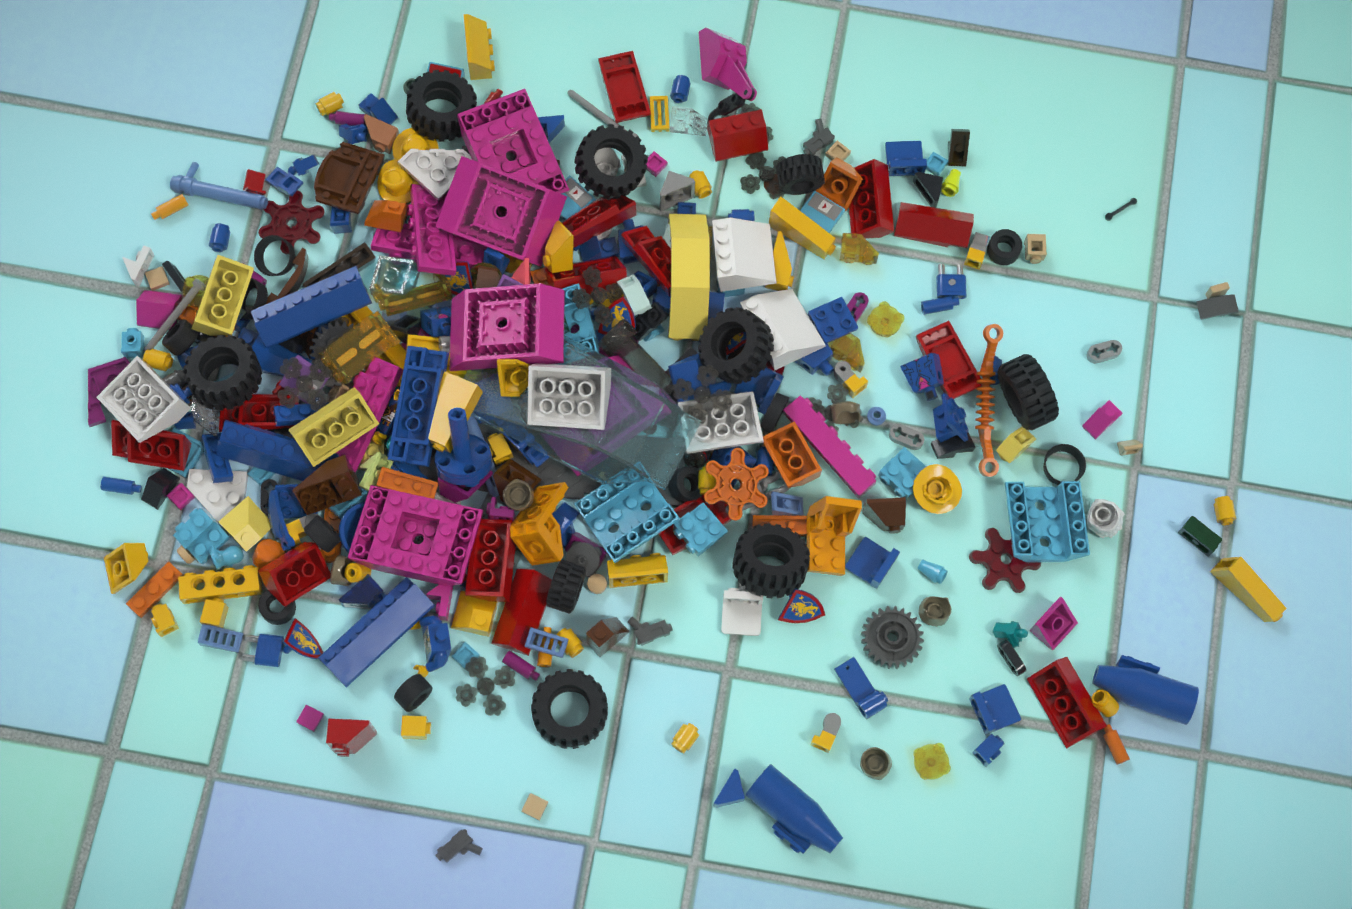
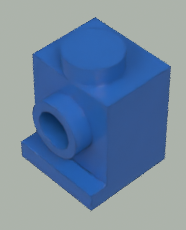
[972,734,1005,767]

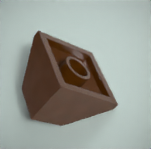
[493,459,542,511]
[862,497,906,534]

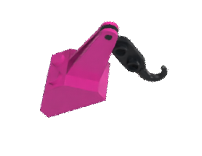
[699,27,757,125]

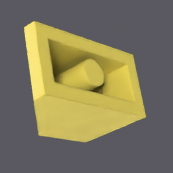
[996,427,1036,464]

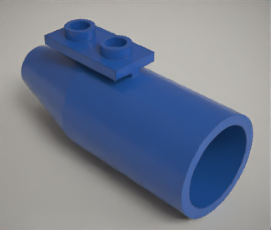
[1092,655,1199,725]
[745,764,843,854]

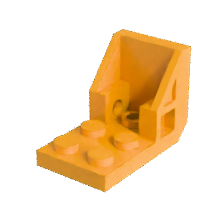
[510,482,569,566]
[806,496,862,576]

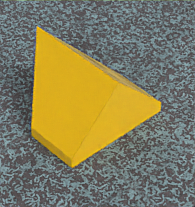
[497,359,530,397]

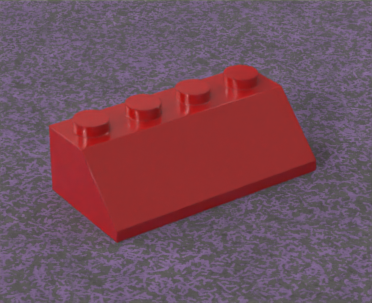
[849,159,894,239]
[544,256,627,298]
[465,519,516,602]
[1026,657,1107,749]

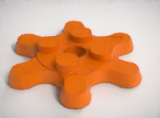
[704,448,769,521]

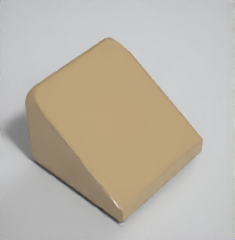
[1117,439,1143,456]

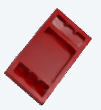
[598,51,651,123]
[915,321,982,399]
[659,495,731,556]

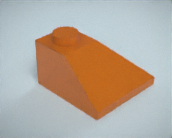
[816,157,863,211]
[364,200,408,232]

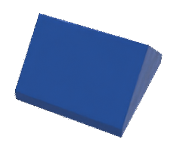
[668,353,709,402]

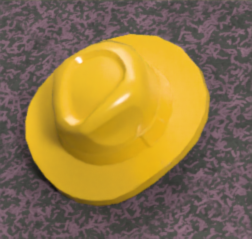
[392,128,439,159]
[377,159,420,204]
[913,464,962,514]

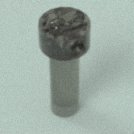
[598,319,675,401]

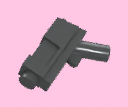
[803,119,835,155]
[628,616,673,646]
[435,829,483,863]

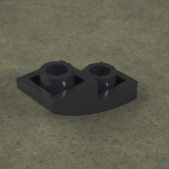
[635,302,669,341]
[930,432,976,459]

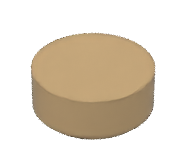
[177,545,195,564]
[587,574,607,594]

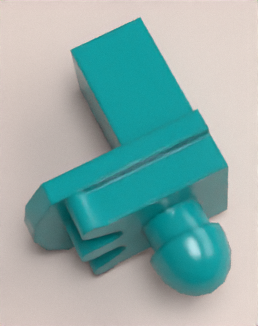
[992,621,1028,648]

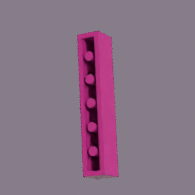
[783,395,876,499]

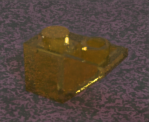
[840,233,879,265]
[831,333,865,373]

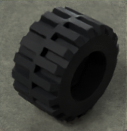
[776,154,825,195]
[546,560,586,614]

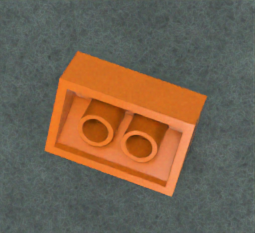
[763,421,822,488]

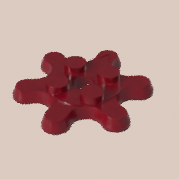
[258,190,325,255]
[969,528,1041,593]

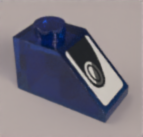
[338,574,386,608]

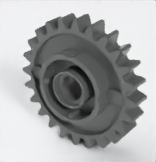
[860,606,924,669]

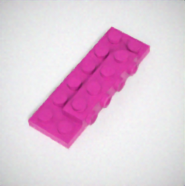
[407,184,456,276]
[371,223,488,271]
[336,356,404,473]

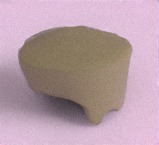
[830,401,861,424]
[502,479,534,511]
[330,555,354,586]
[918,596,952,627]
[860,747,892,780]

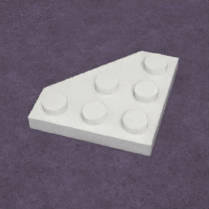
[398,149,472,201]
[187,469,248,524]

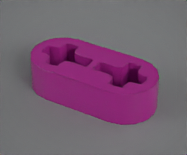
[847,292,869,323]

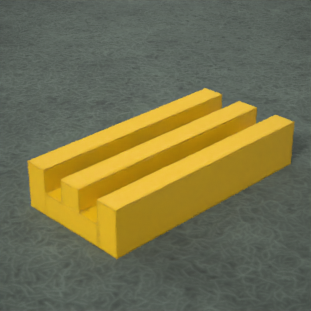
[650,96,670,132]

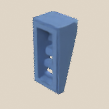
[198,624,244,653]
[525,628,569,658]

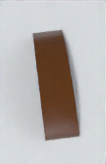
[267,247,308,304]

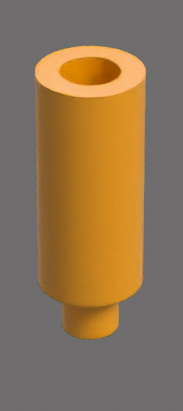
[151,194,189,220]
[537,627,554,668]

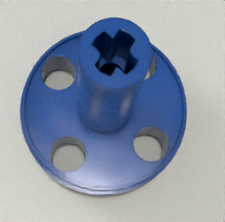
[435,407,492,487]

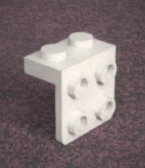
[721,588,763,636]

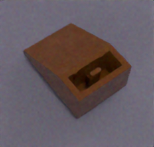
[293,455,362,515]

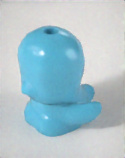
[209,546,244,570]

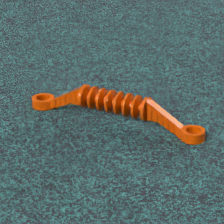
[975,324,1004,477]

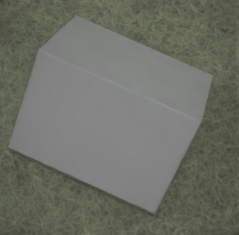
[659,171,695,212]

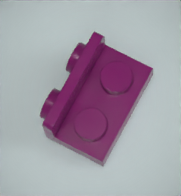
[487,497,516,521]

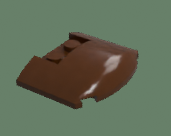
[314,142,385,214]

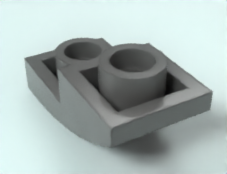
[1196,294,1239,320]

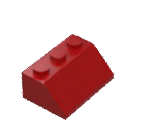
[707,109,768,162]
[258,542,330,606]
[326,719,377,757]

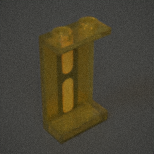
[373,273,452,317]
[319,311,401,385]

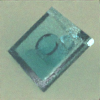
[369,255,420,295]

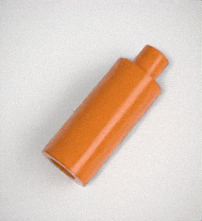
[1103,724,1130,765]

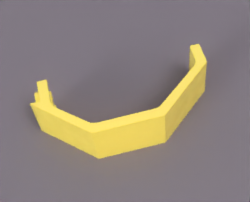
[668,214,710,341]

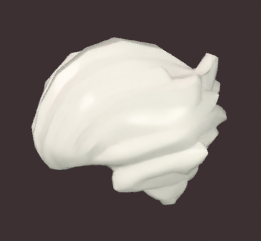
[594,148,621,176]
[1085,498,1125,538]

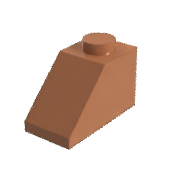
[364,114,399,154]

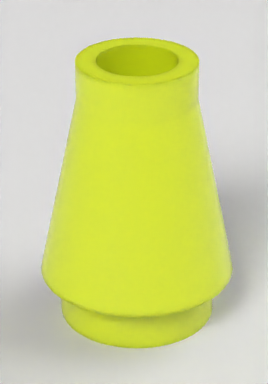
[941,169,961,197]

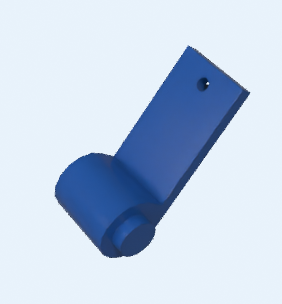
[834,657,888,719]

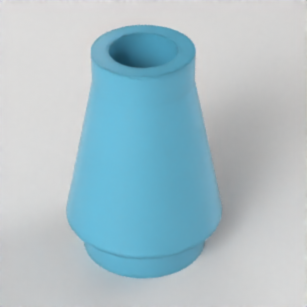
[917,559,948,584]

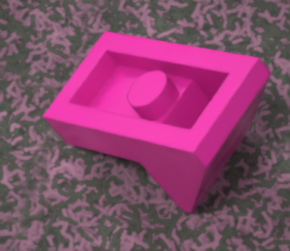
[1082,400,1123,440]
[426,585,454,621]

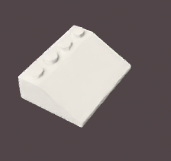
[712,218,776,292]
[740,289,826,370]
[97,356,191,443]
[527,363,611,430]
[678,391,764,454]

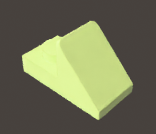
[359,452,394,492]

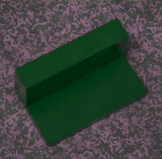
[1178,516,1222,557]

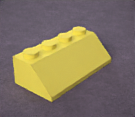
[191,255,254,336]
[289,387,379,467]

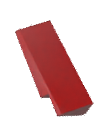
[561,195,636,248]
[894,202,974,248]
[621,226,671,297]
[219,394,299,432]
[111,420,192,471]
[491,569,552,656]

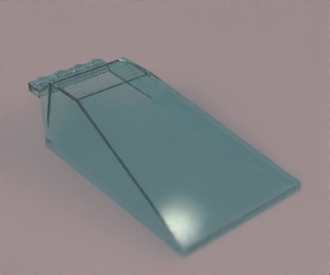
[463,320,702,490]

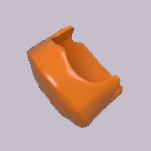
[252,539,286,569]

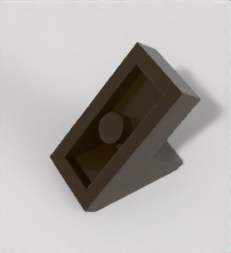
[948,129,970,167]

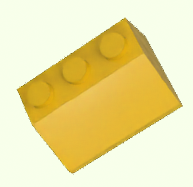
[464,14,495,80]
[607,553,668,588]

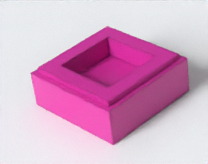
[646,151,668,177]
[167,483,195,510]
[296,705,324,732]

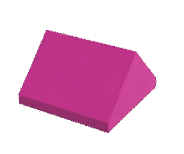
[136,290,182,330]
[1029,597,1078,650]

